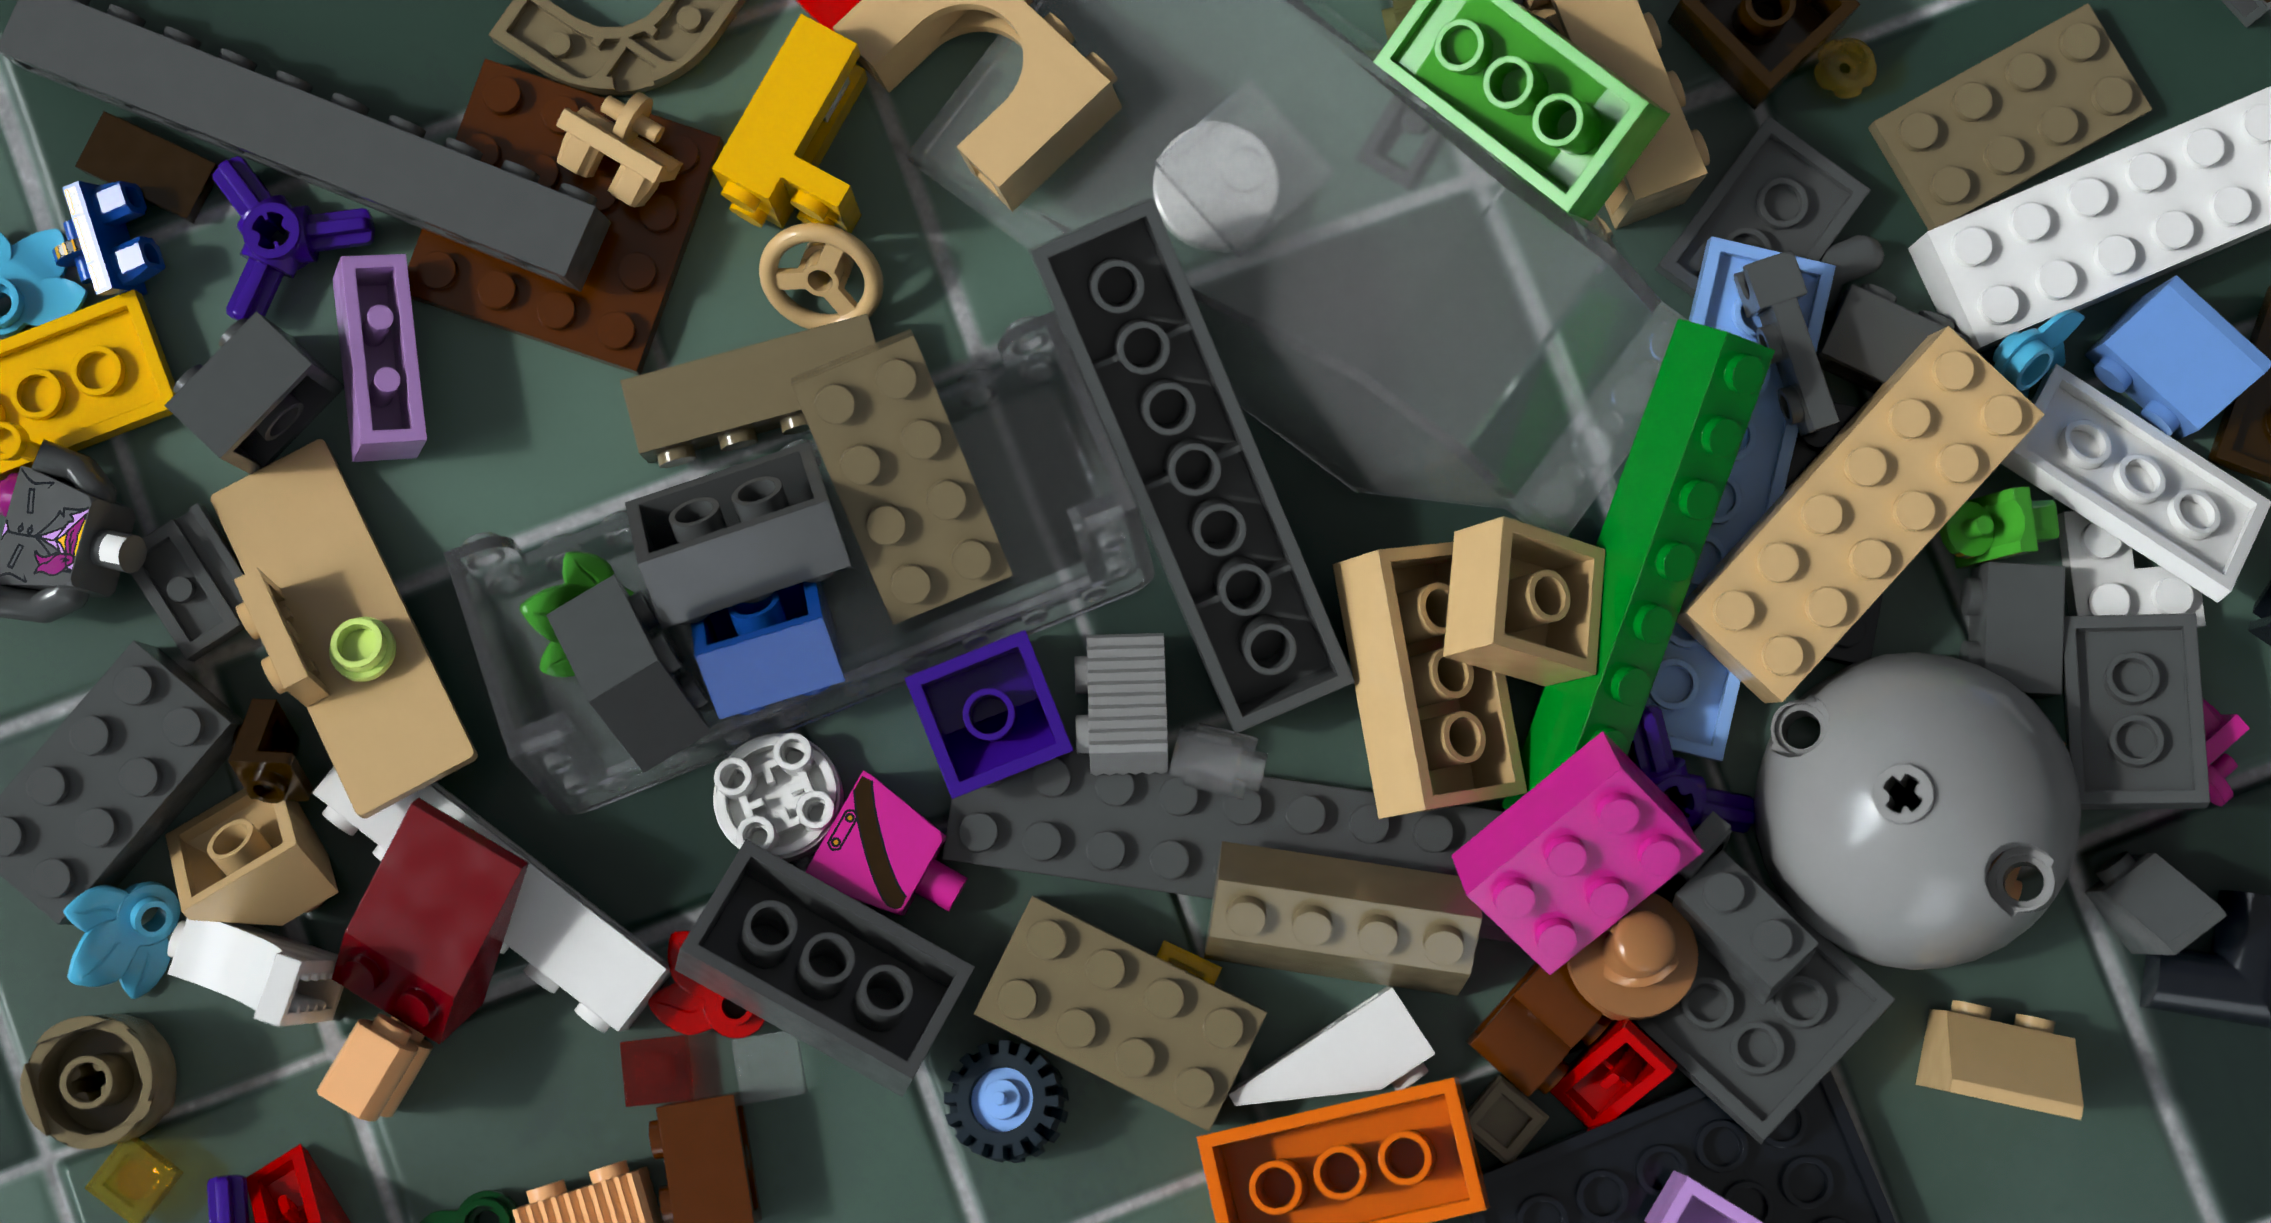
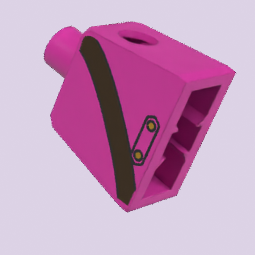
[805,770,968,915]

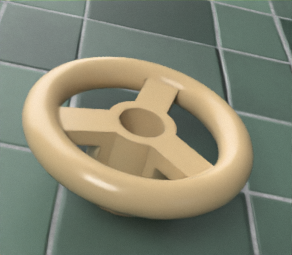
[759,223,883,329]

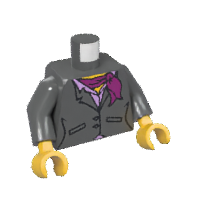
[0,421,147,623]

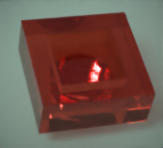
[620,1034,694,1107]

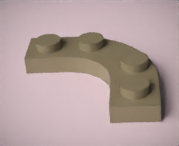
[488,0,747,96]

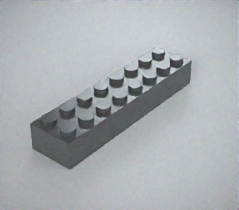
[1027,198,1355,734]

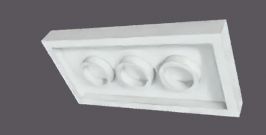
[2001,364,2271,603]

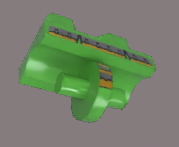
[1939,486,2060,569]

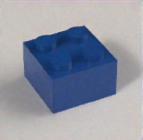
[691,581,845,720]

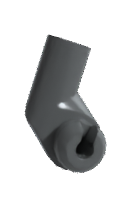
[1819,235,1884,313]

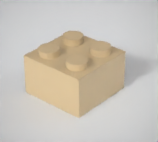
[1443,516,1606,687]

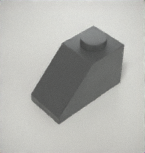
[2085,851,2227,955]

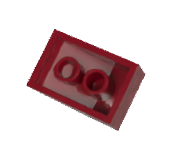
[332,797,529,1045]

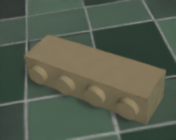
[620,313,877,468]

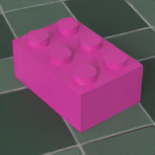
[1451,731,1704,975]

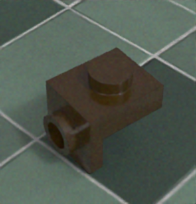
[228,698,313,803]

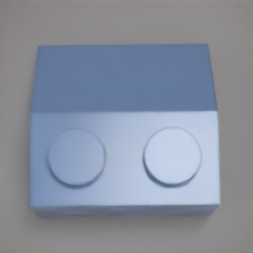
[2084,275,2271,440]

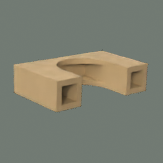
[832,0,1122,212]

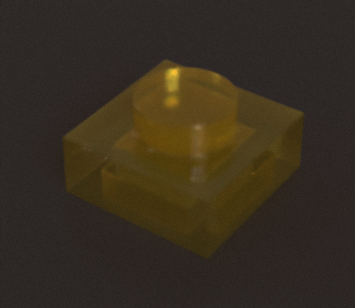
[85,1137,184,1223]

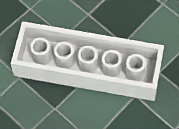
[1908,86,2271,353]

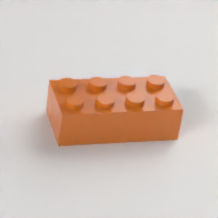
[1197,1077,1490,1223]

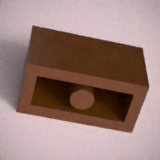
[649,1091,762,1223]

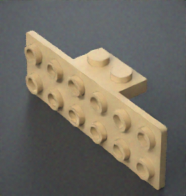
[210,439,478,819]

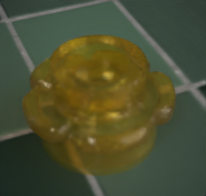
[1814,38,1877,99]

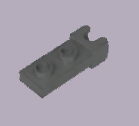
[1734,250,1840,437]

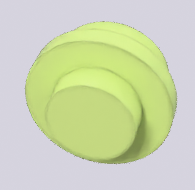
[329,617,396,682]

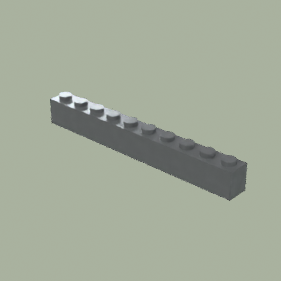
[0,0,611,292]

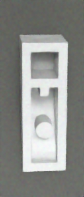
[1228,986,1436,1106]

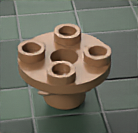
[1567,893,1698,1021]

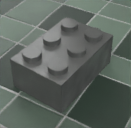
[625,441,851,629]

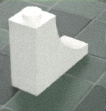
[167,918,344,1027]

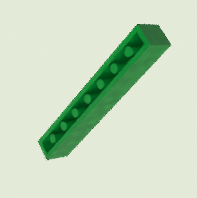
[1502,318,1775,809]

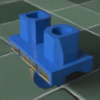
[52,181,166,296]

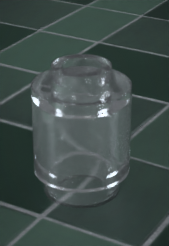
[1169,723,1268,801]

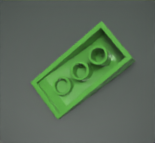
[1373,0,1670,221]

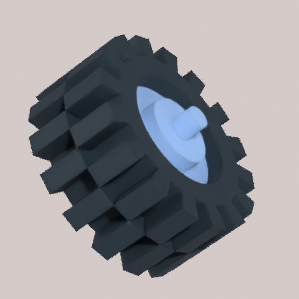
[944,1040,1069,1163]

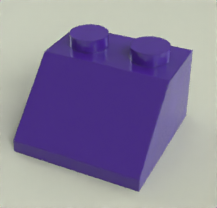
[904,630,1074,799]

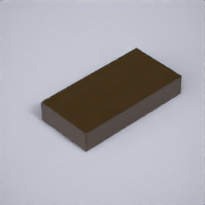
[75,111,218,224]

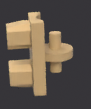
[556,92,683,207]

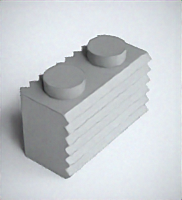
[1074,633,1168,776]

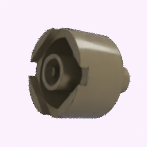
[20,1014,177,1149]

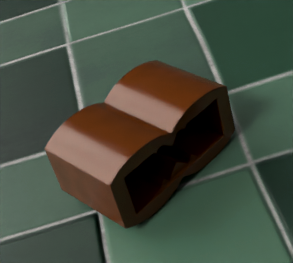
[1465,962,1612,1097]

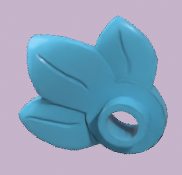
[0,229,88,337]
[1993,310,2085,397]
[63,881,181,999]

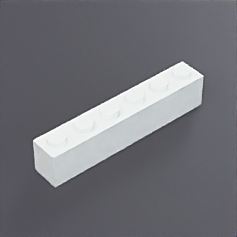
[312,766,671,1033]

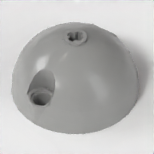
[1754,652,2081,970]

